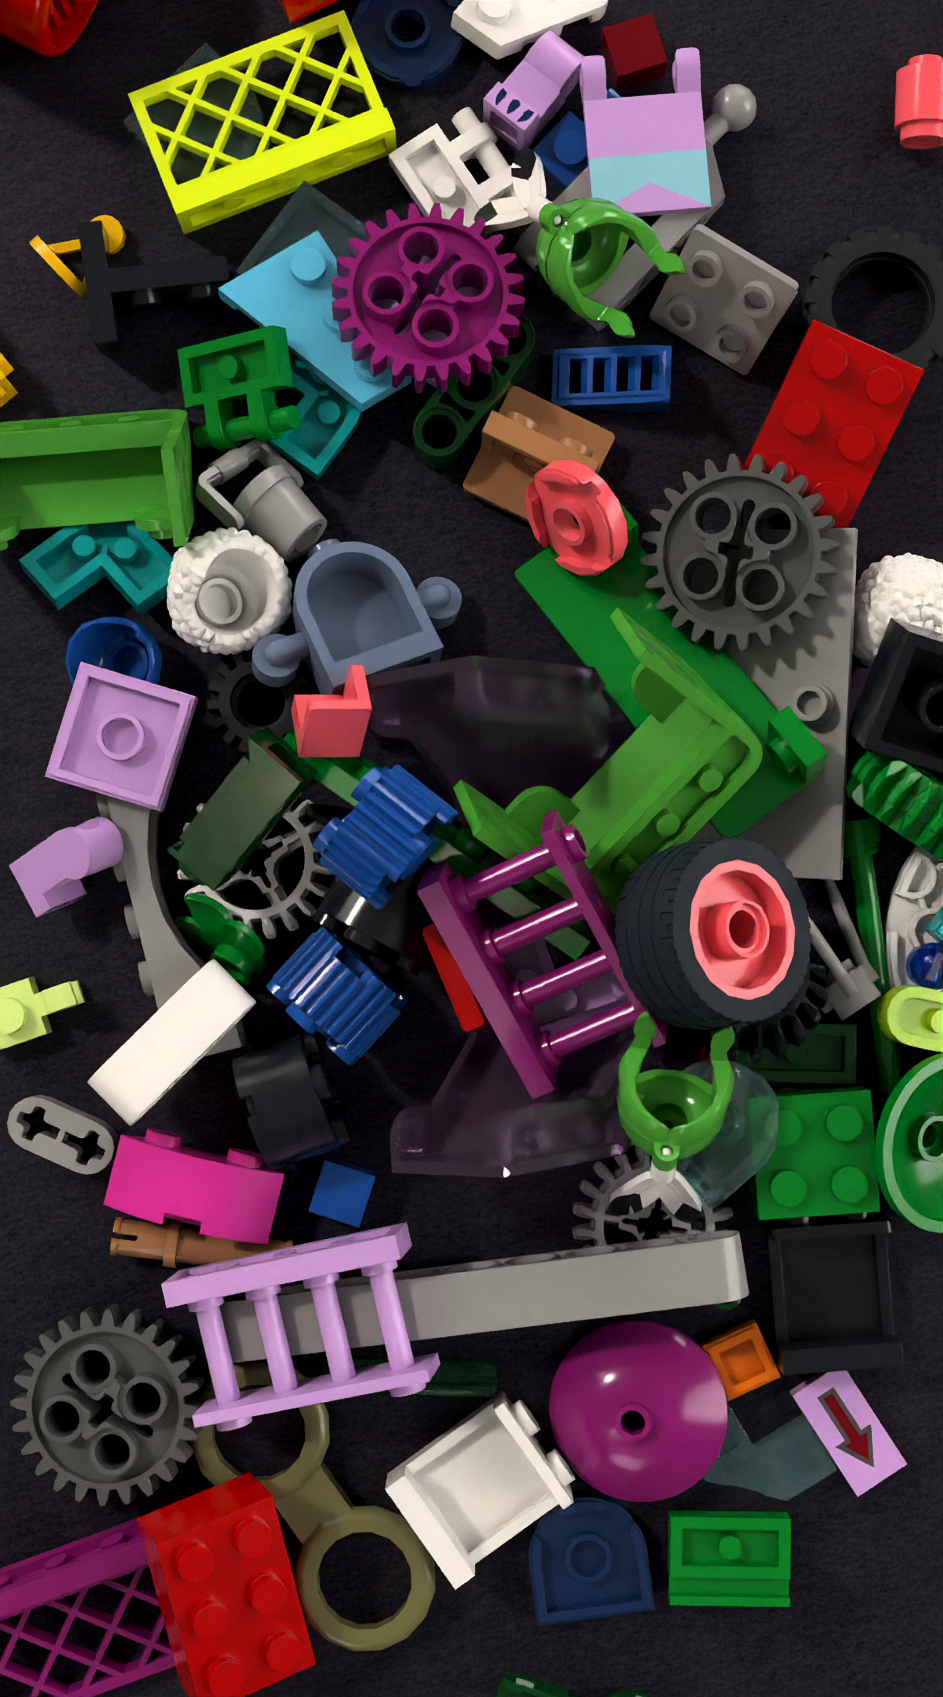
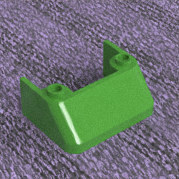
[0,409,194,551]
[453,607,763,914]

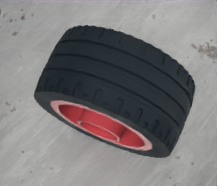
[614,837,811,1030]

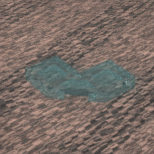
[703,1404,837,1501]

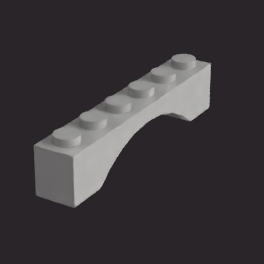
[96,792,248,1057]

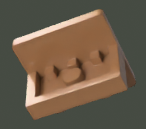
[463,386,615,523]

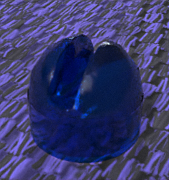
[906,942,943,990]

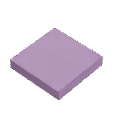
[45,662,198,812]

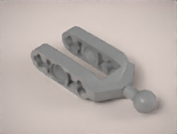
[514,84,757,331]

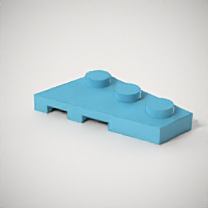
[218,230,412,412]

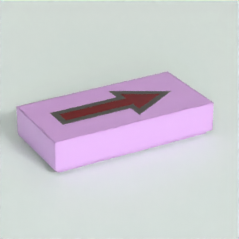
[789,1371,907,1497]

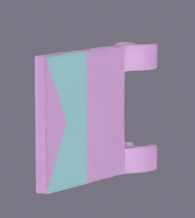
[579,47,711,217]

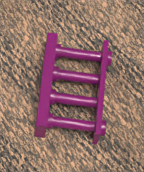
[416,809,667,1099]

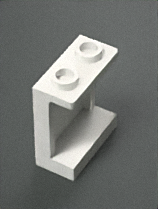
[385,1390,575,1590]

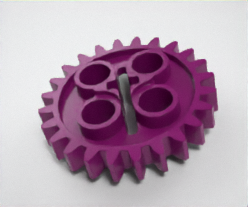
[331,203,525,393]

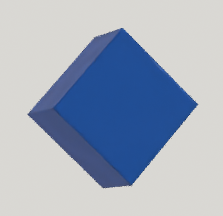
[308,1156,377,1228]

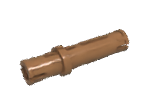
[110,1216,294,1268]

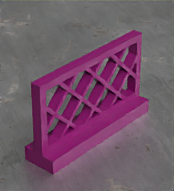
[0,1519,176,1697]

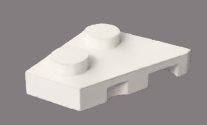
[450,0,609,60]

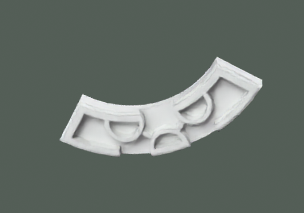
[883,845,943,991]

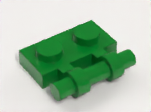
[177,325,301,452]

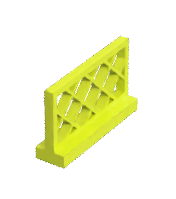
[128,10,397,235]

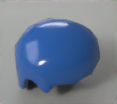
[64,617,163,686]

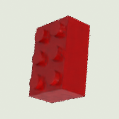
[743,319,925,528]
[136,1472,316,1697]

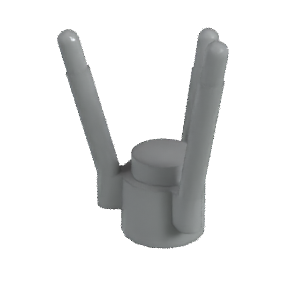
[808,879,881,1021]

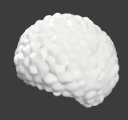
[166,527,293,655]
[852,552,943,670]

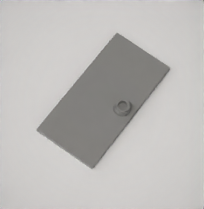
[687,528,858,880]

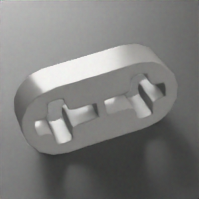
[7,1095,119,1175]

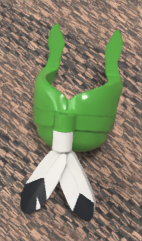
[474,147,686,338]
[609,1011,735,1221]

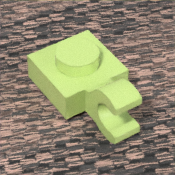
[0,977,85,1050]

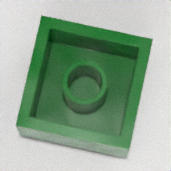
[740,1084,880,1220]

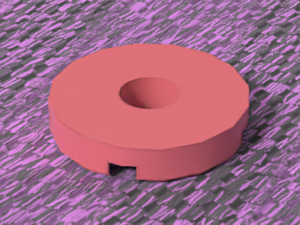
[525,459,628,576]

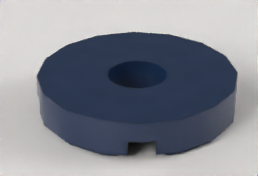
[351,0,464,91]

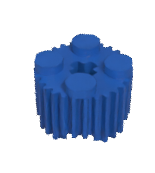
[312,764,458,910]
[266,926,408,1066]

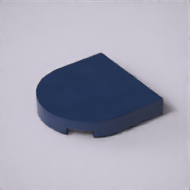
[528,1492,655,1626]

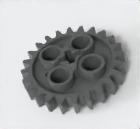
[641,453,840,653]
[10,1304,205,1506]

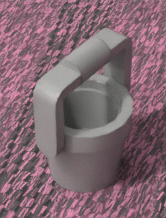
[195,439,327,563]

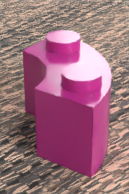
[104,1128,285,1244]

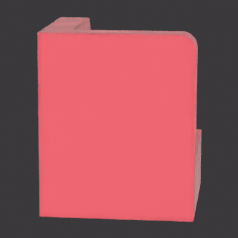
[291,665,372,757]

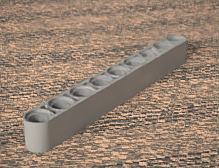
[220,1230,749,1362]

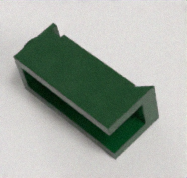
[167,727,319,891]

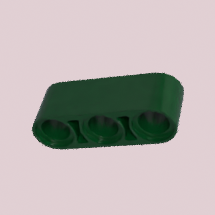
[413,314,536,470]

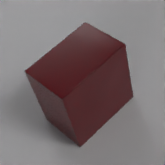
[600,13,668,91]

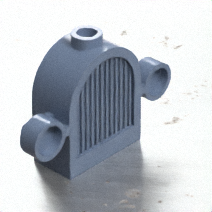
[251,539,462,696]

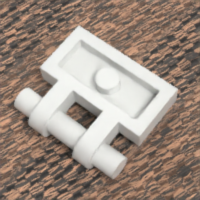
[388,107,516,237]

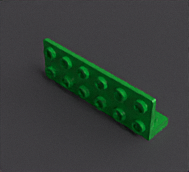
[515,500,827,838]

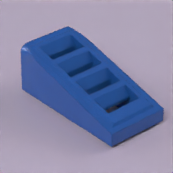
[551,345,672,413]

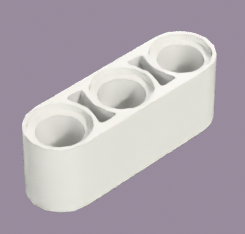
[87,959,256,1126]

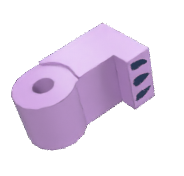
[483,30,585,151]
[9,817,124,918]

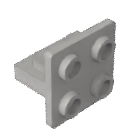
[649,224,799,375]

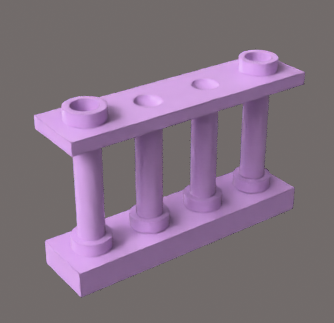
[161,1222,440,1431]

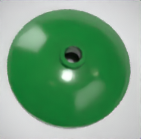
[875,1053,943,1233]

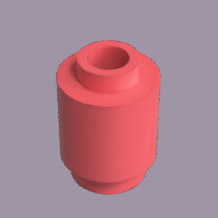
[894,54,943,150]

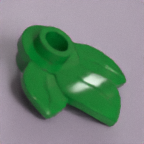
[173,893,268,984]

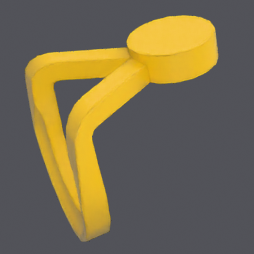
[29,215,126,301]

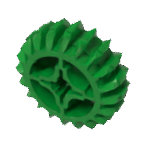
[845,750,943,861]

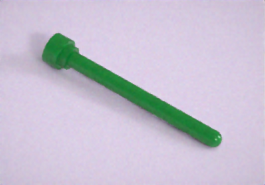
[843,818,902,1099]

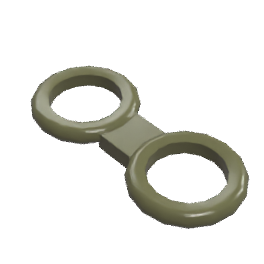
[190,1359,436,1652]

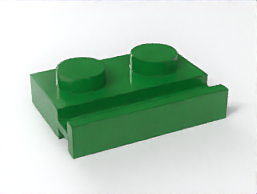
[668,1510,791,1607]

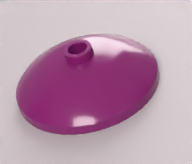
[549,1319,728,1502]

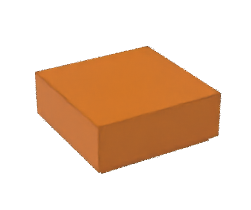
[700,1319,781,1401]

